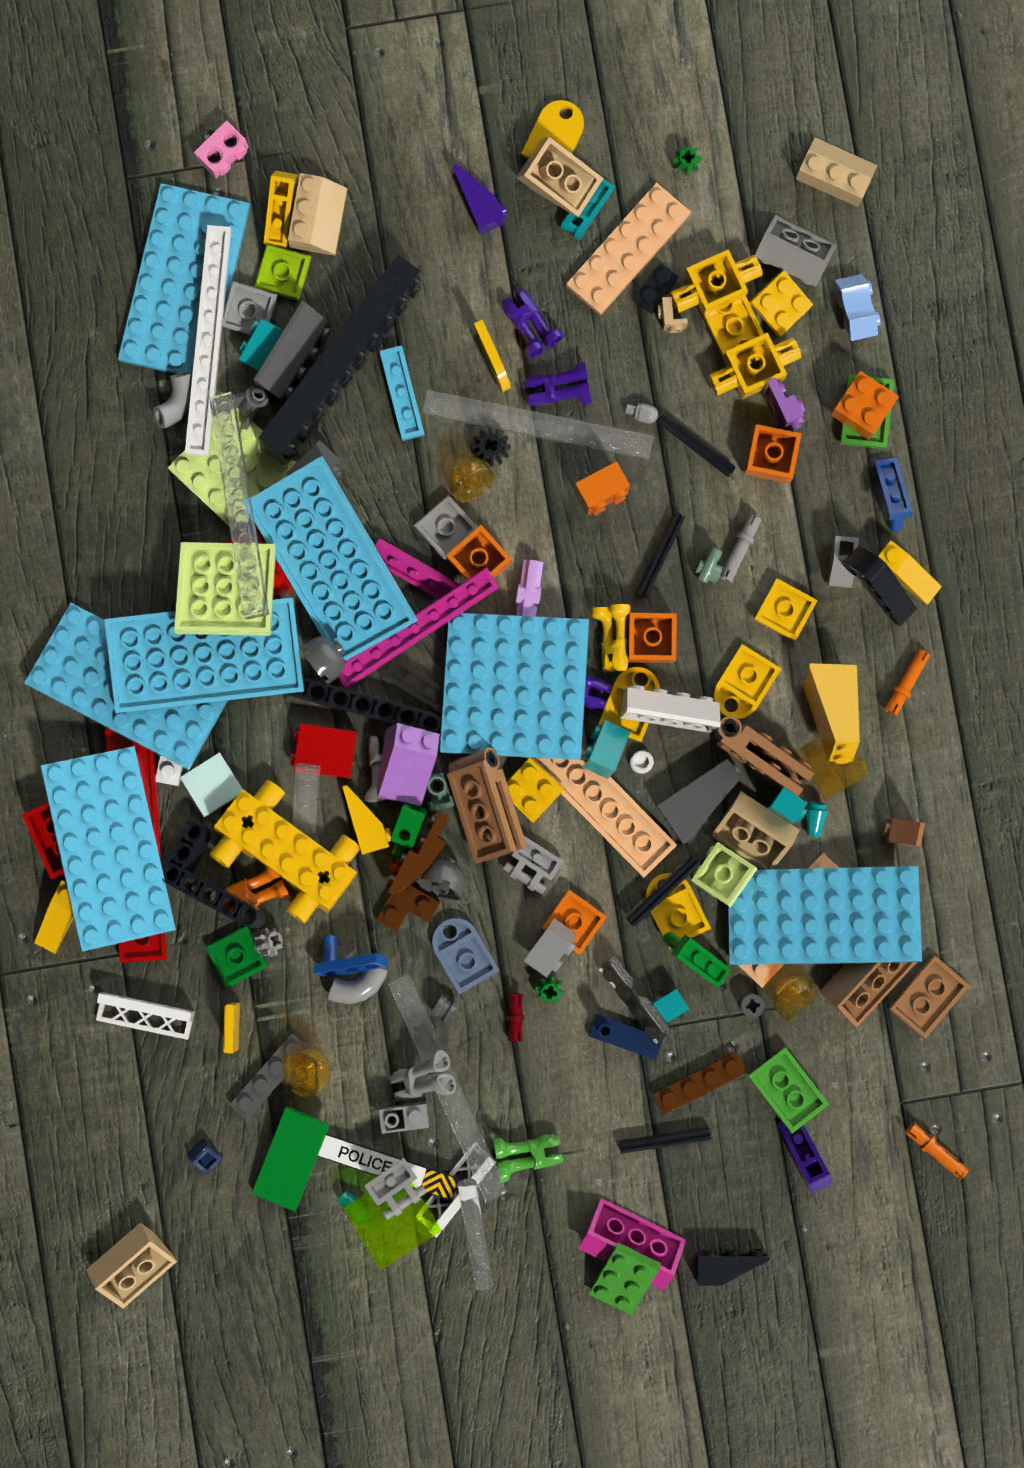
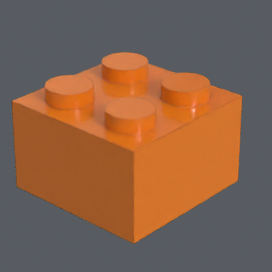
[831,371,899,440]
[744,424,802,484]
[574,461,630,516]
[446,525,512,581]
[628,613,677,663]

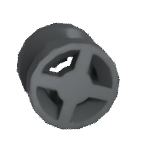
[739,993,765,1018]
[430,995,458,1024]

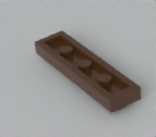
[652,1051,748,1115]

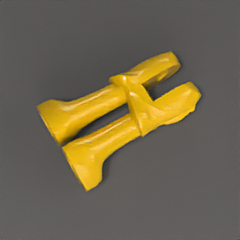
[591,604,631,673]

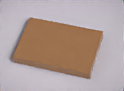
[888,955,970,1039]

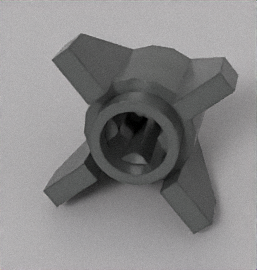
[226,386,273,430]

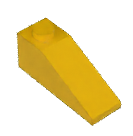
[264,171,299,248]
[877,540,942,605]
[343,785,392,855]
[34,880,74,954]

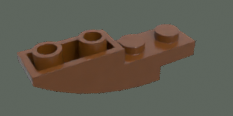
[387,812,449,895]

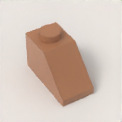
[882,818,925,847]

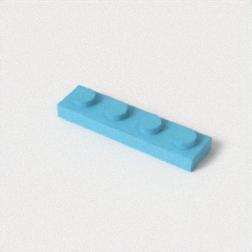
[380,345,425,441]

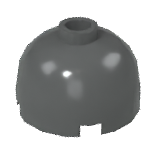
[301,636,345,684]
[417,858,466,901]

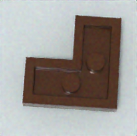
[376,885,441,932]

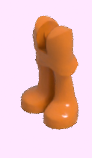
[226,866,292,912]

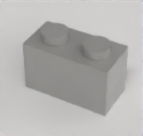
[524,918,577,978]

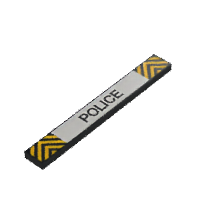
[275,1118,460,1201]

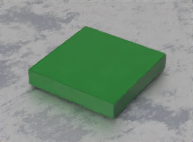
[205,926,269,988]

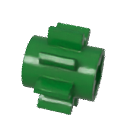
[672,145,702,176]
[535,974,564,1005]

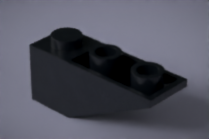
[696,1249,770,1286]

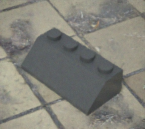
[254,301,331,404]

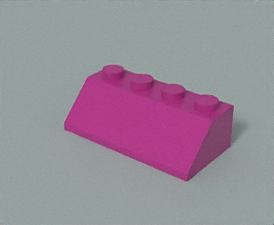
[578,1198,686,1291]

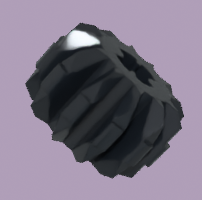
[471,427,511,467]

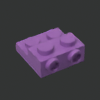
[762,377,805,432]

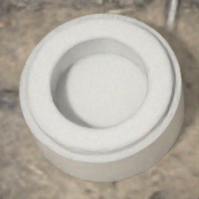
[630,750,654,774]

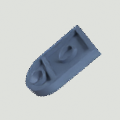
[432,918,500,994]

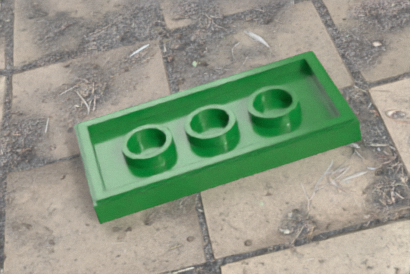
[252,1106,330,1212]

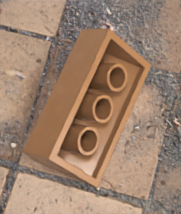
[820,962,917,1028]

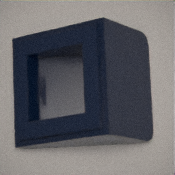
[187,1138,223,1175]

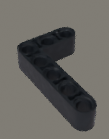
[162,821,266,929]

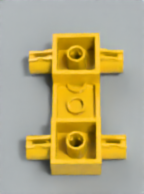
[669,249,802,399]
[210,780,360,924]

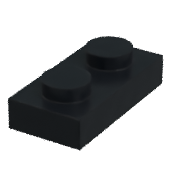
[633,263,679,314]

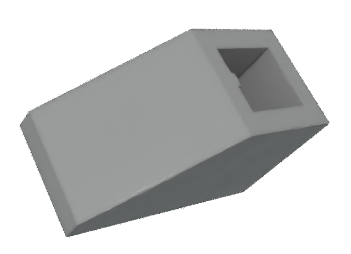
[828,536,859,588]
[379,1101,430,1134]

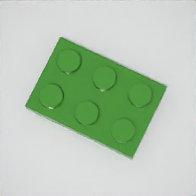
[840,374,894,449]
[747,1047,829,1134]
[589,1242,661,1315]

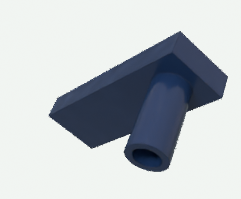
[589,1014,663,1060]

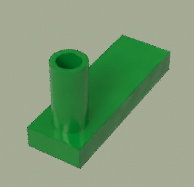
[663,932,732,988]

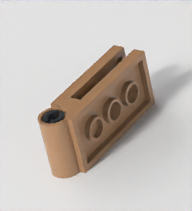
[714,716,814,796]
[447,747,527,864]

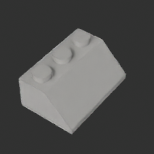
[755,215,837,287]

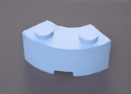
[835,274,881,341]

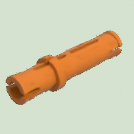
[884,649,931,716]
[905,1122,969,1180]

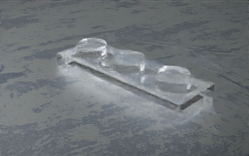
[292,763,321,834]

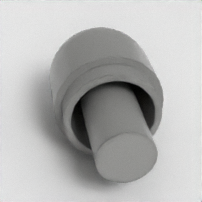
[626,403,658,424]

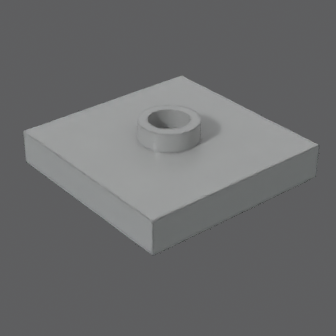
[222,281,278,336]
[414,495,478,560]

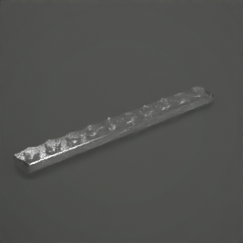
[423,390,654,460]
[209,392,269,620]
[388,974,508,1203]

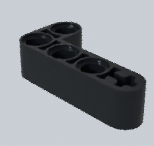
[842,546,917,626]

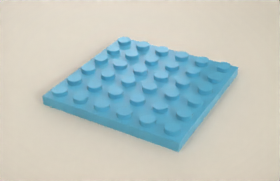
[440,613,589,760]

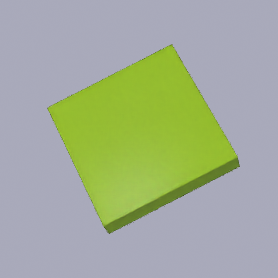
[254,244,311,301]

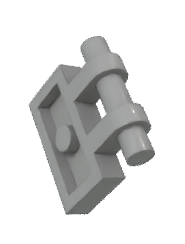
[503,836,563,894]
[365,1158,427,1220]

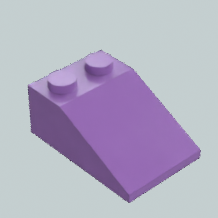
[377,723,440,807]

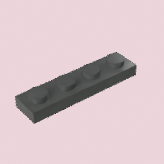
[229,1033,310,1120]

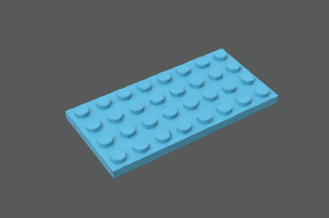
[118,183,251,374]
[243,456,418,661]
[104,598,304,713]
[24,603,228,770]
[40,746,176,952]
[728,866,922,965]

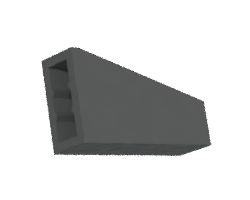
[656,759,741,845]

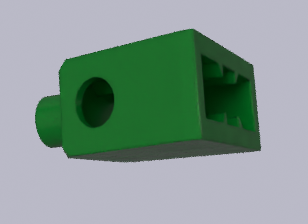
[390,804,429,858]

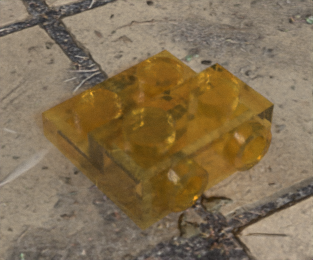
[801,747,868,800]

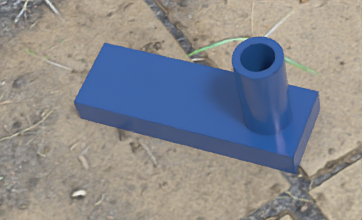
[874,457,913,532]
[314,935,388,978]

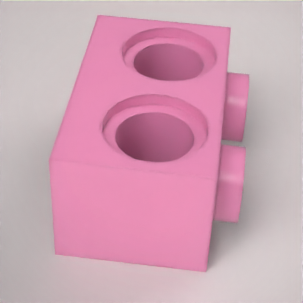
[194,121,249,179]

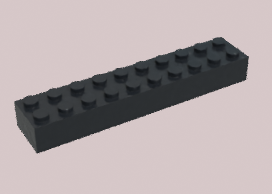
[258,255,422,466]

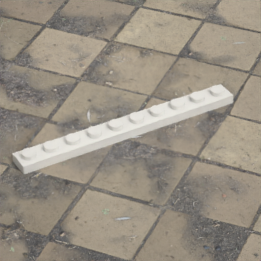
[185,225,232,457]

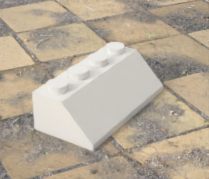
[620,685,721,733]

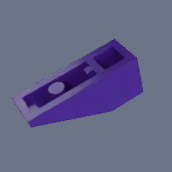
[452,164,507,235]
[777,1121,832,1194]

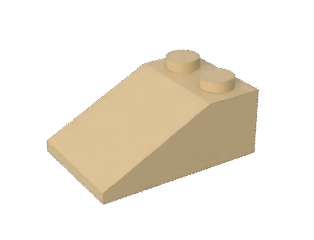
[516,137,603,217]

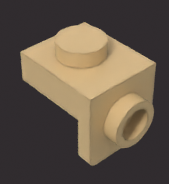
[657,297,688,333]

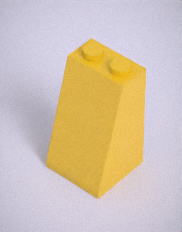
[803,663,860,764]

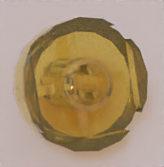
[447,457,495,503]
[773,975,819,1022]
[284,1048,331,1098]

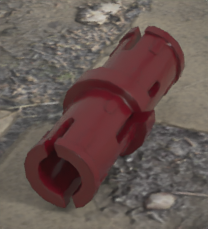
[506,993,525,1042]

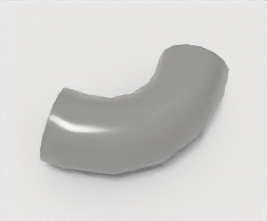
[153,371,193,429]
[328,969,388,1004]

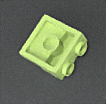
[691,842,757,907]

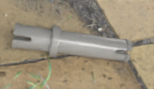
[719,514,762,583]

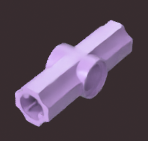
[516,560,543,617]

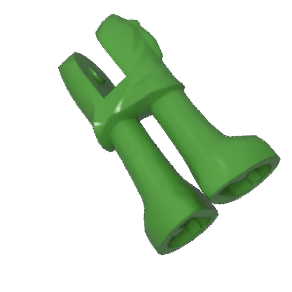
[493,1134,564,1183]

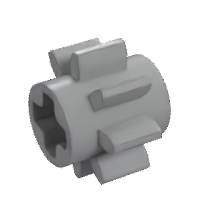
[254,928,283,957]

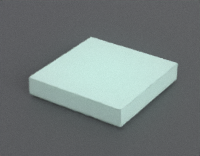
[180,753,243,817]

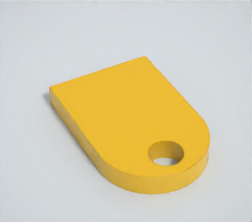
[521,100,584,160]
[474,320,511,392]
[713,644,782,719]
[598,667,660,742]
[645,873,711,949]

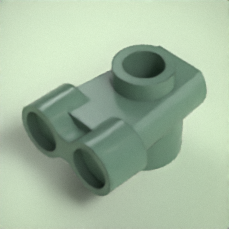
[695,545,723,583]
[427,772,456,812]

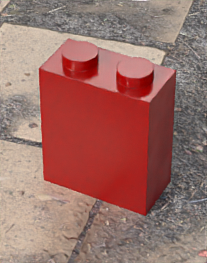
[290,724,357,779]

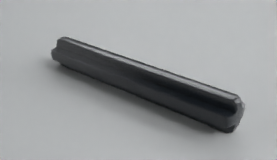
[658,412,736,477]
[636,513,685,598]
[626,856,700,926]
[619,1127,712,1154]

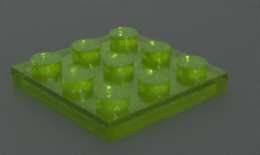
[343,1183,442,1271]

